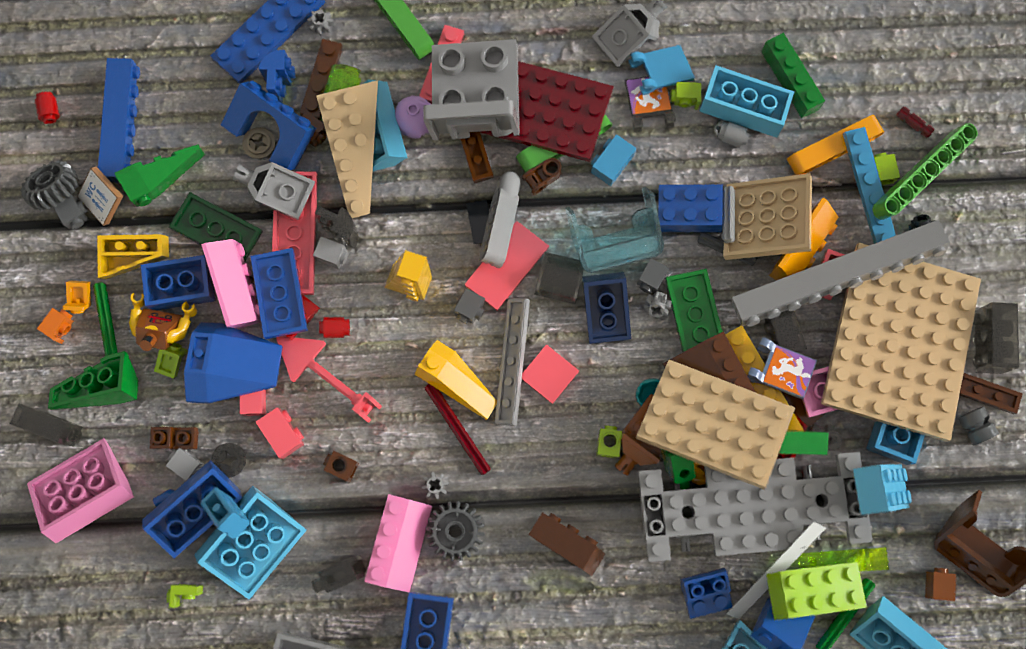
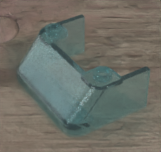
[565,187,664,273]

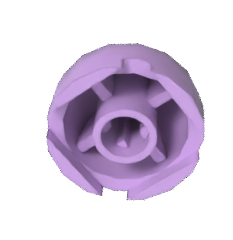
[395,95,431,138]

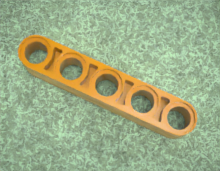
[786,115,884,175]

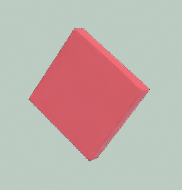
[522,344,579,405]

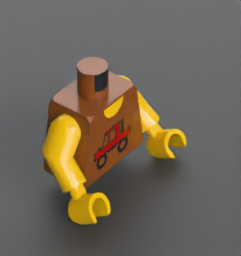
[129,293,197,351]

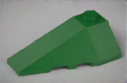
[114,144,205,207]
[48,351,139,410]

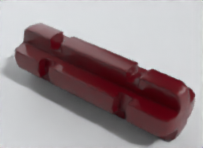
[897,106,935,138]

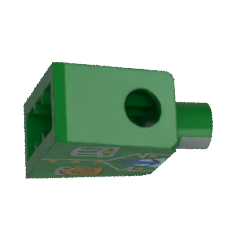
[660,448,696,490]

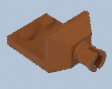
[615,393,661,476]

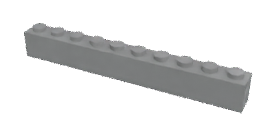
[732,220,950,327]

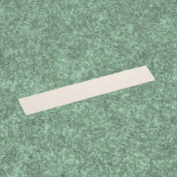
[727,522,826,619]

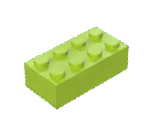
[766,562,867,620]

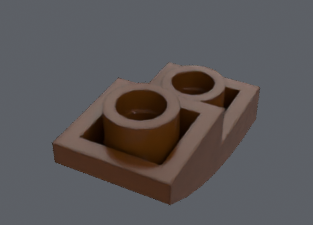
[150,427,199,450]

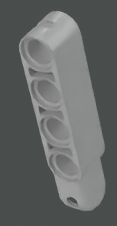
[479,171,520,268]

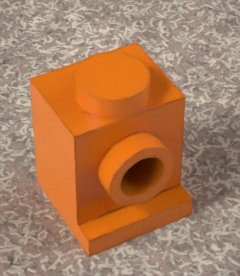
[37,308,74,344]

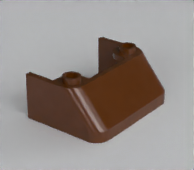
[934,490,1026,597]

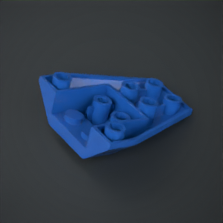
[184,322,283,404]

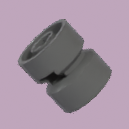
[958,406,999,445]

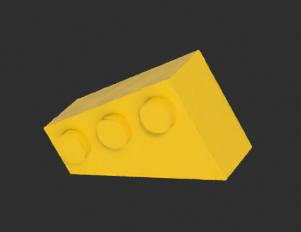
[97,234,169,280]

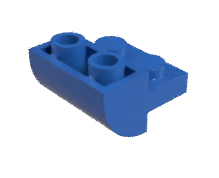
[259,50,295,104]
[680,568,733,619]

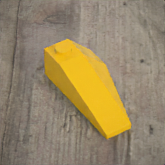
[414,340,497,420]

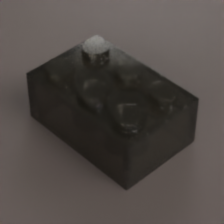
[973,302,1019,374]

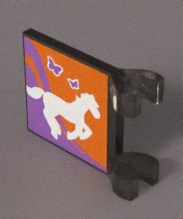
[625,76,676,133]

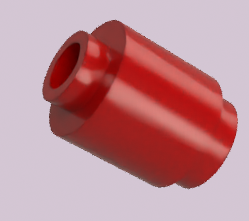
[34,91,60,124]
[319,317,350,338]

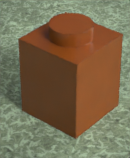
[925,568,956,601]

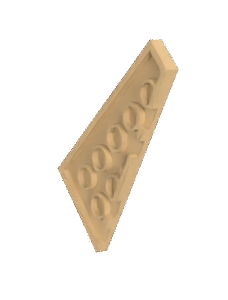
[316,80,378,219]

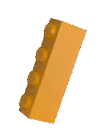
[769,198,839,281]

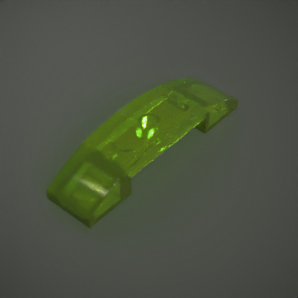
[797,547,889,571]

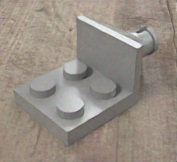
[592,0,668,67]
[233,162,315,220]

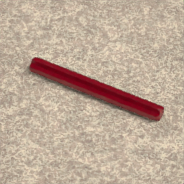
[424,384,491,475]

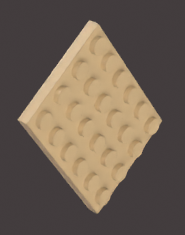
[636,360,795,490]

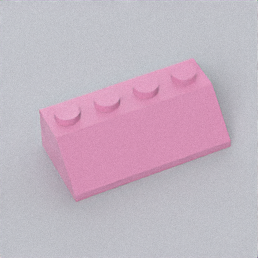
[201,239,261,329]
[364,494,433,592]

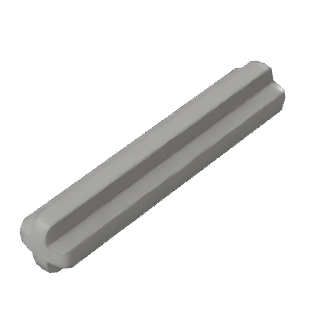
[722,186,735,244]

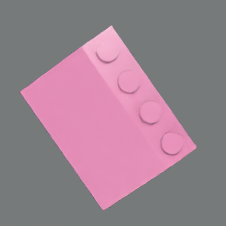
[27,438,134,543]

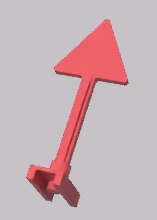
[276,336,382,423]

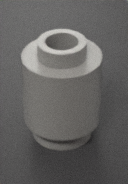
[717,122,750,148]

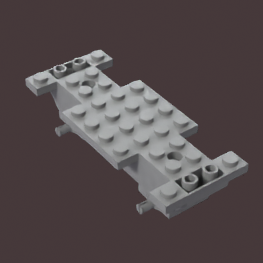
[638,452,873,562]

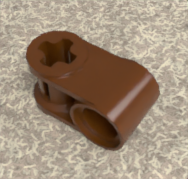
[521,158,561,195]

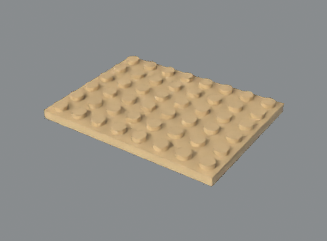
[821,243,981,442]

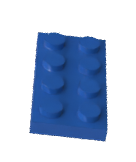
[250,248,308,339]

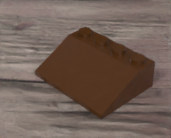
[663,331,756,393]

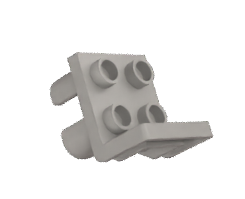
[423,39,520,140]

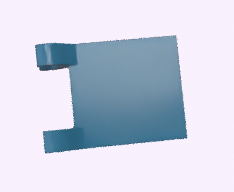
[628,45,695,95]

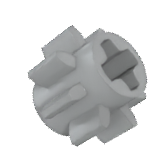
[307,8,334,36]
[644,291,672,318]
[422,472,449,499]

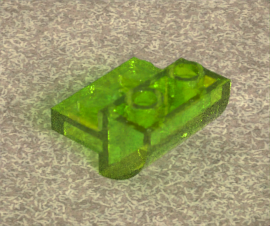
[323,64,361,94]

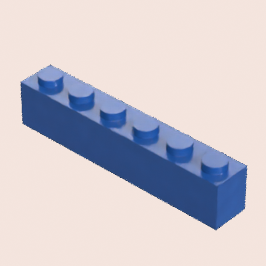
[98,58,140,183]

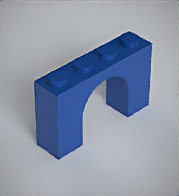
[221,81,316,170]

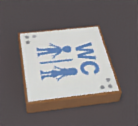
[77,166,123,226]

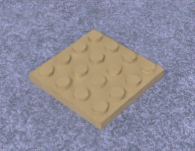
[723,173,812,260]

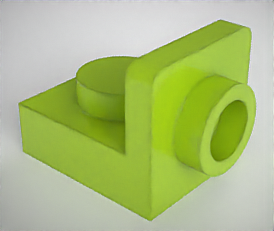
[154,343,188,379]
[167,584,203,608]

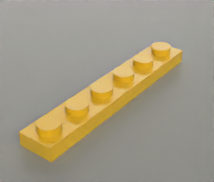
[725,326,804,431]

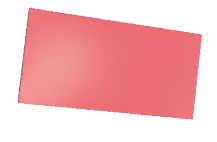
[464,221,549,311]

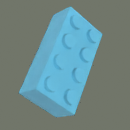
[699,65,794,138]
[853,464,912,515]

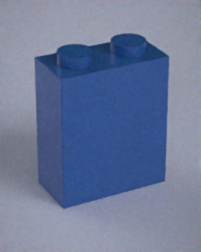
[750,597,815,649]

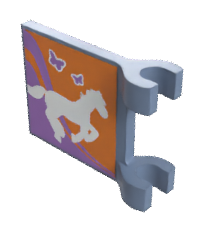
[747,337,817,399]

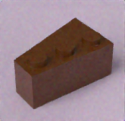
[528,512,605,576]

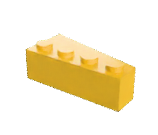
[384,250,432,301]

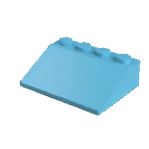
[194,485,307,599]

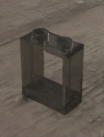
[9,403,83,447]

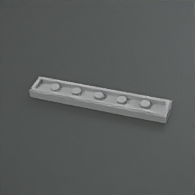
[495,298,530,426]

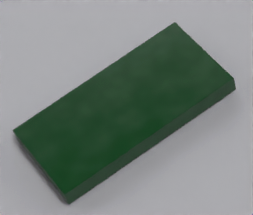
[169,192,263,262]

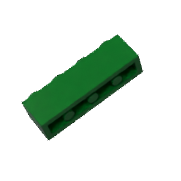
[761,33,825,119]

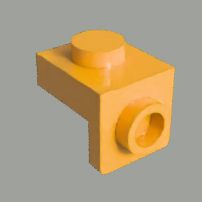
[63,281,91,314]

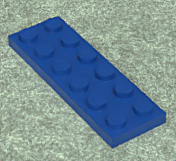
[210,0,325,84]

